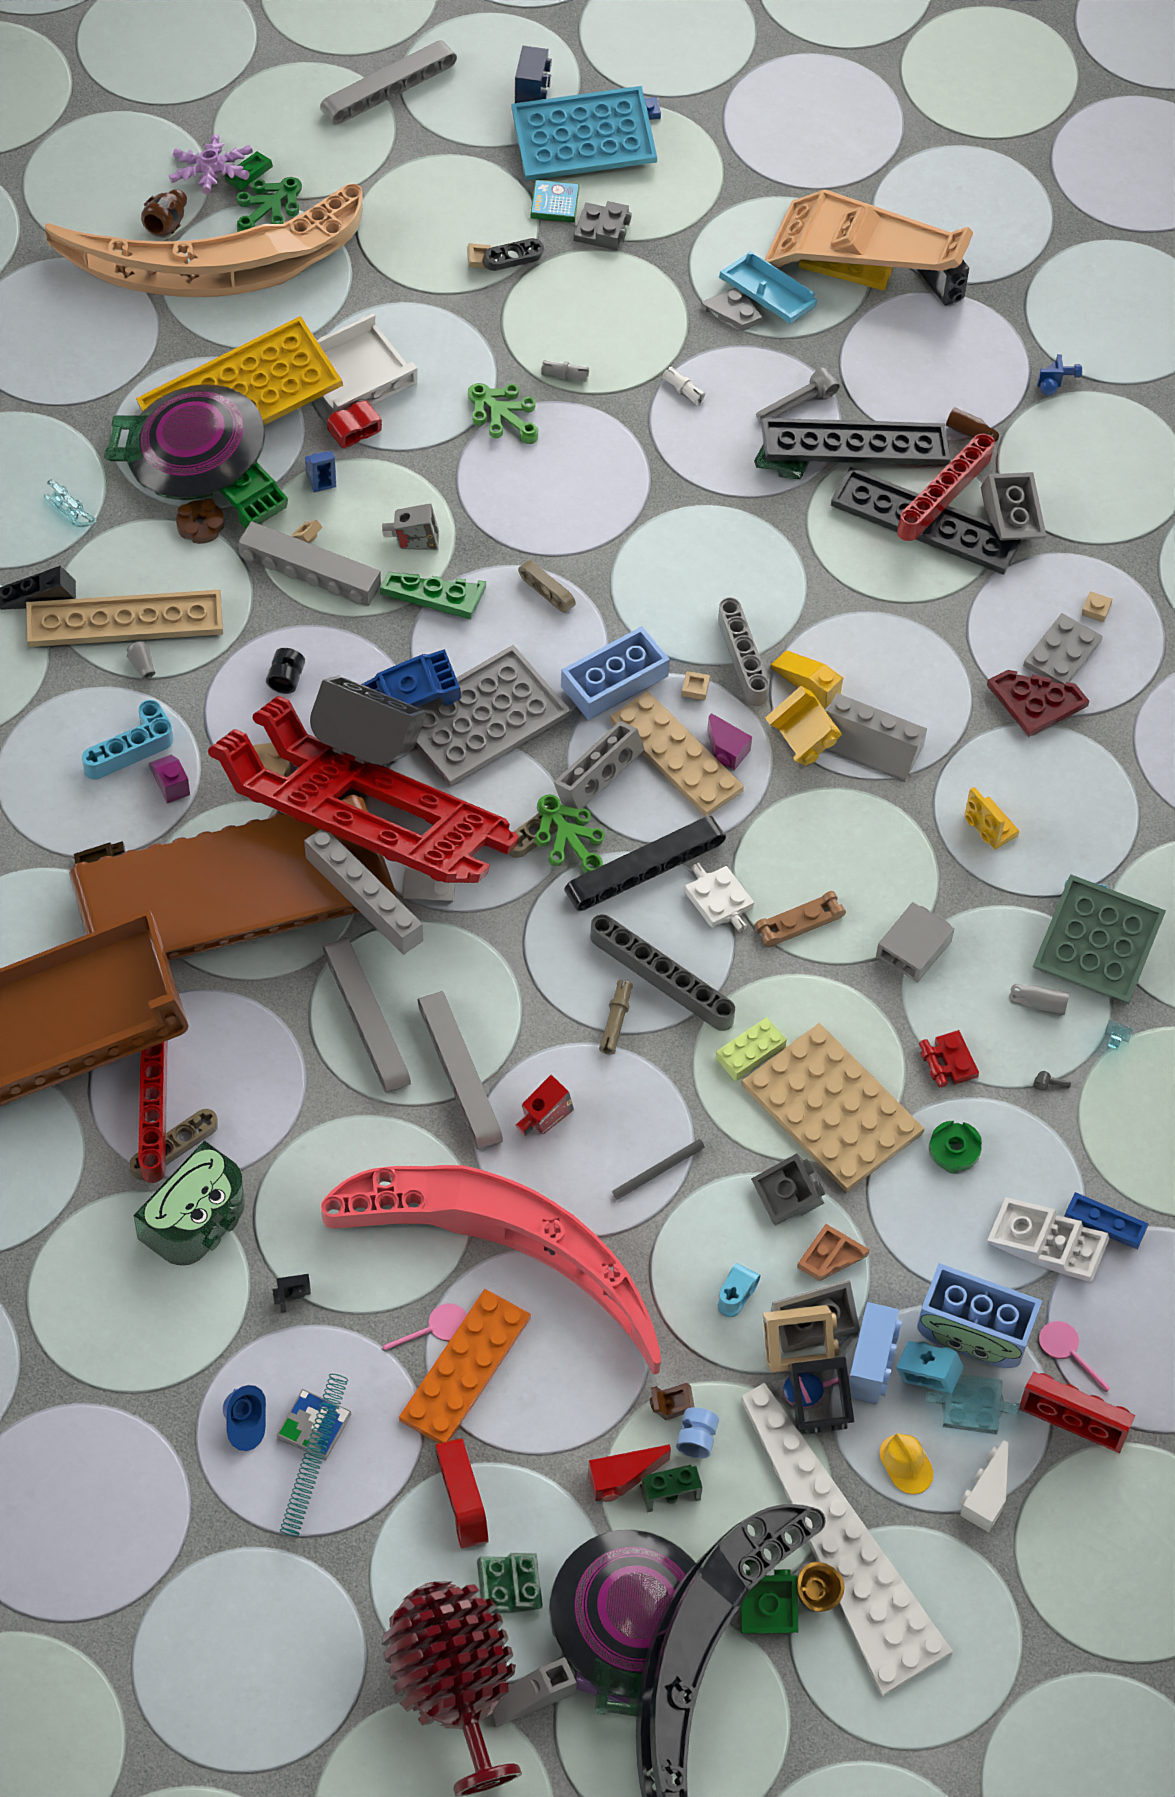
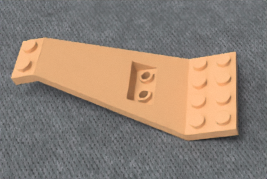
[764,189,973,271]

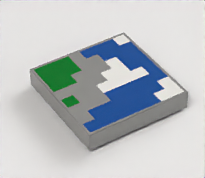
[277,1389,351,1461]

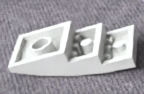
[987,1197,1109,1283]

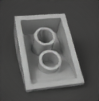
[980,472,1047,540]

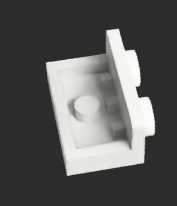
[403,868,455,901]

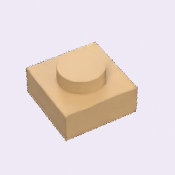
[467,243,492,269]
[291,520,322,543]
[1081,591,1113,622]
[681,671,710,700]

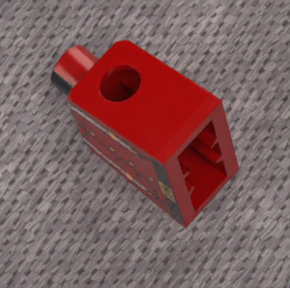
[515,1074,574,1136]

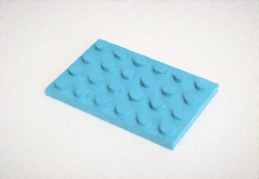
[511,86,657,181]

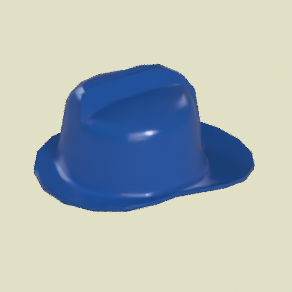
[223,1385,266,1451]

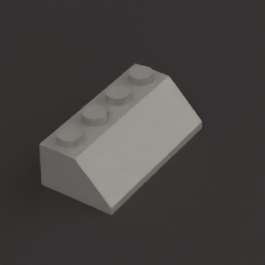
[825,693,927,782]

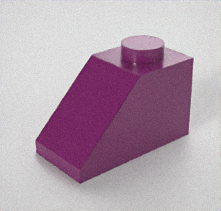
[707,713,752,770]
[148,754,190,803]

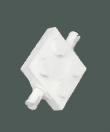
[684,863,755,933]

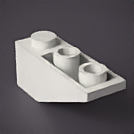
[959,1440,1009,1532]

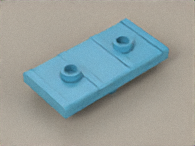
[719,251,817,324]

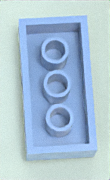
[561,626,670,720]

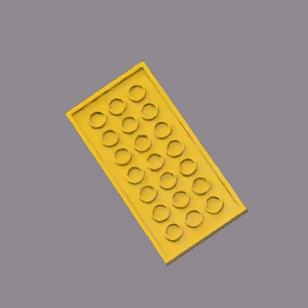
[136,316,344,451]

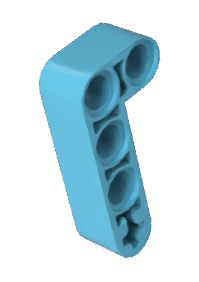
[82,700,173,779]

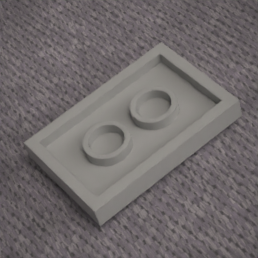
[1023,613,1103,684]

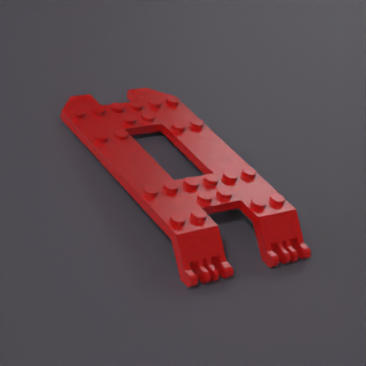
[208,696,519,883]

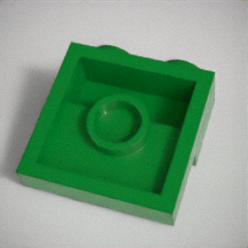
[741,1569,798,1633]

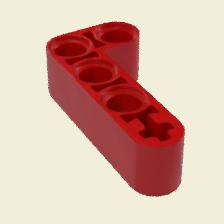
[435,1438,489,1549]

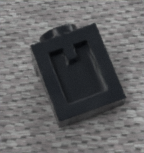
[272,1274,311,1313]

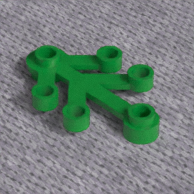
[237,177,302,232]

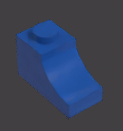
[305,451,336,493]

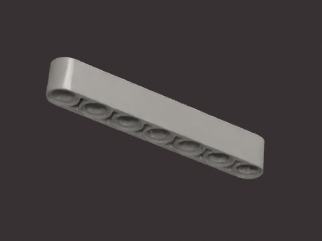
[320,40,457,125]
[323,938,411,1093]
[417,991,503,1150]

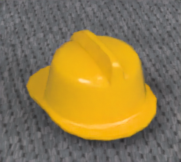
[879,1433,934,1495]

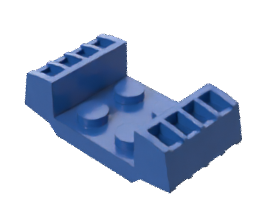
[361,649,461,707]

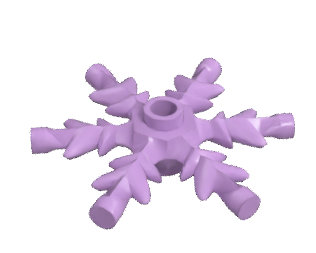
[169,134,253,194]

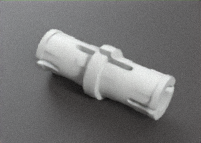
[662,367,706,405]

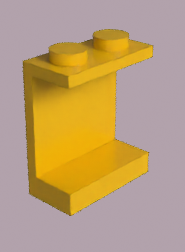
[765,686,842,766]

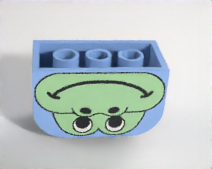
[917,1263,1042,1368]

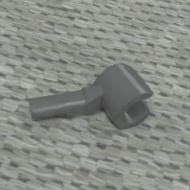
[1033,1071,1071,1090]

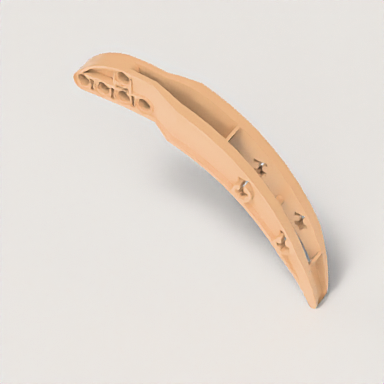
[45,184,363,297]

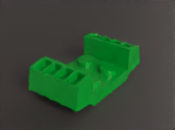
[196,443,288,529]

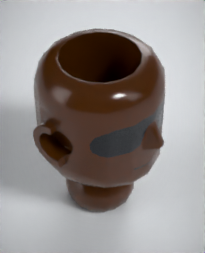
[141,189,187,236]

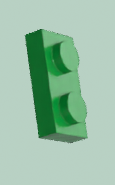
[224,151,273,191]

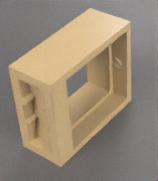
[763,1305,839,1373]

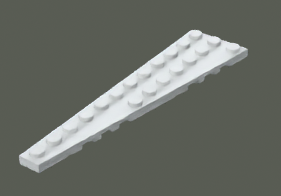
[741,1383,953,1697]

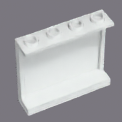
[317,313,418,413]

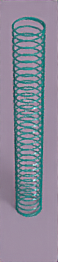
[279,1373,349,1537]

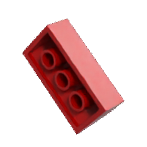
[1018,1371,1136,1454]

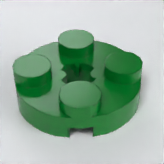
[929,1121,982,1174]

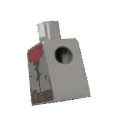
[382,504,439,550]

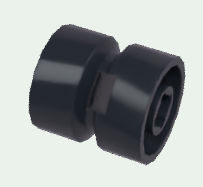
[266,648,305,694]

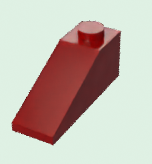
[588,1444,671,1502]

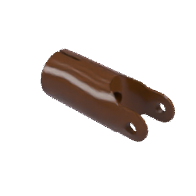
[946,407,999,442]

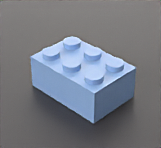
[849,1302,902,1405]

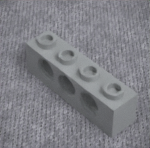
[553,721,645,809]

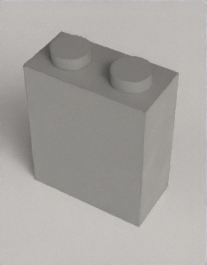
[876,902,955,983]

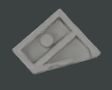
[701,288,762,331]

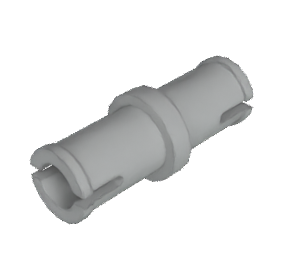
[541,360,589,382]

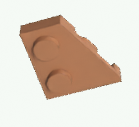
[797,1224,870,1281]

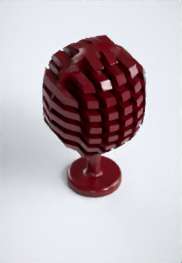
[381,1581,522,1797]

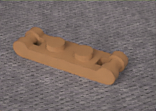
[754,891,846,947]

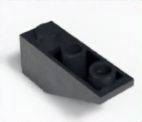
[0,566,76,610]

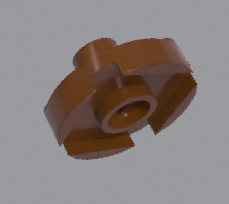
[176,499,224,544]

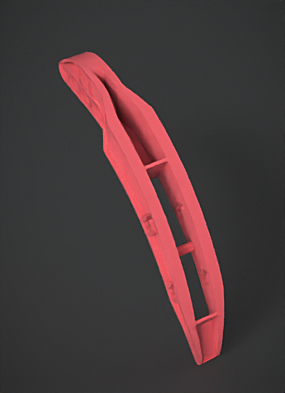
[321,1165,661,1375]

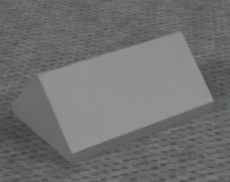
[771,1280,860,1353]

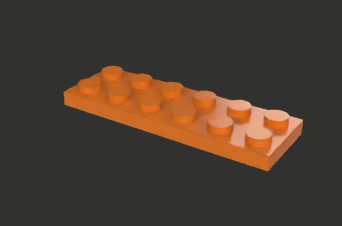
[399,1289,531,1443]

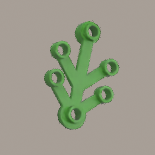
[468,383,538,444]
[534,794,605,873]

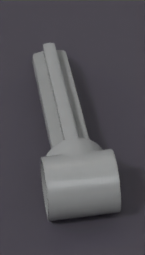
[756,367,840,423]

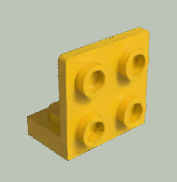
[964,787,1019,850]

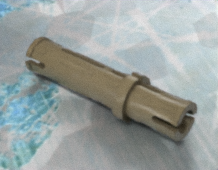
[599,980,633,1055]

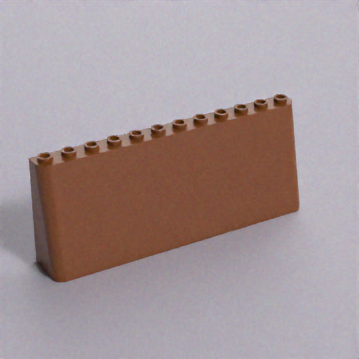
[69,795,398,961]
[0,910,189,1106]

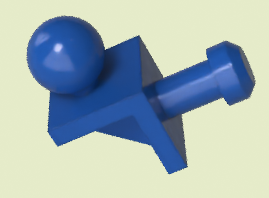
[1037,354,1082,395]

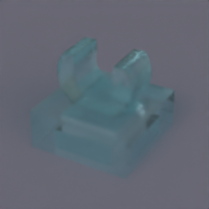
[1105,1020,1133,1051]

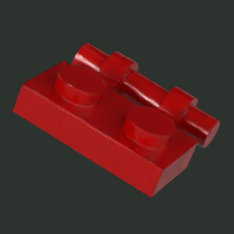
[919,1030,979,1088]

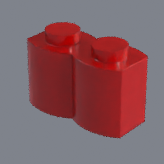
[327,401,382,448]

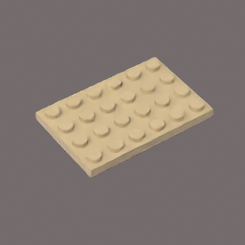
[742,1023,924,1193]

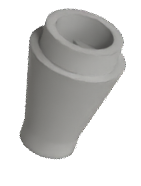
[127,641,156,679]

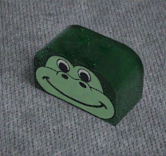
[133,1140,245,1266]

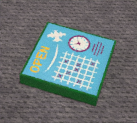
[530,179,580,223]

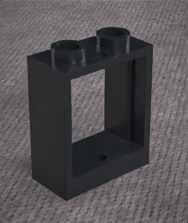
[917,260,970,306]
[788,1356,854,1434]

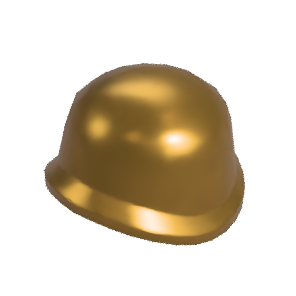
[797,1562,845,1612]

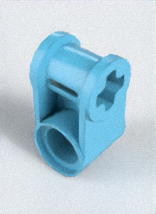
[718,1263,761,1317]

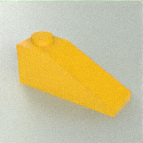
[770,650,843,709]

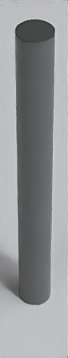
[612,1139,705,1200]

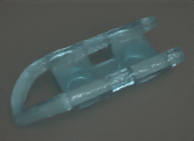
[43,479,97,527]

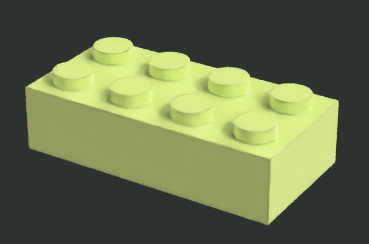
[715,1017,787,1081]

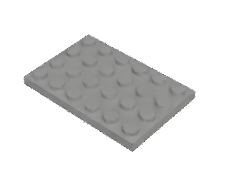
[415,645,571,787]

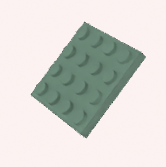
[1033,874,1166,1005]

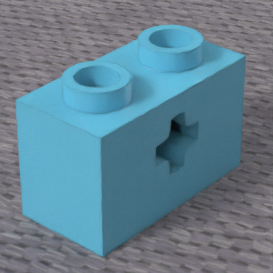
[896,1341,964,1394]

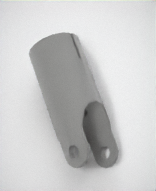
[1009,984,1069,1015]

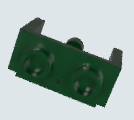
[639,1465,703,1513]

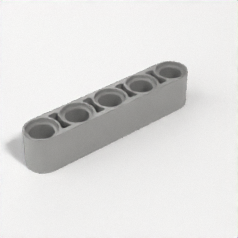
[718,597,769,706]

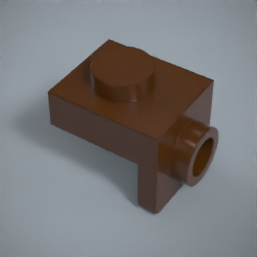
[650,1383,695,1420]

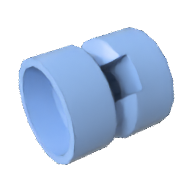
[676,1407,719,1458]

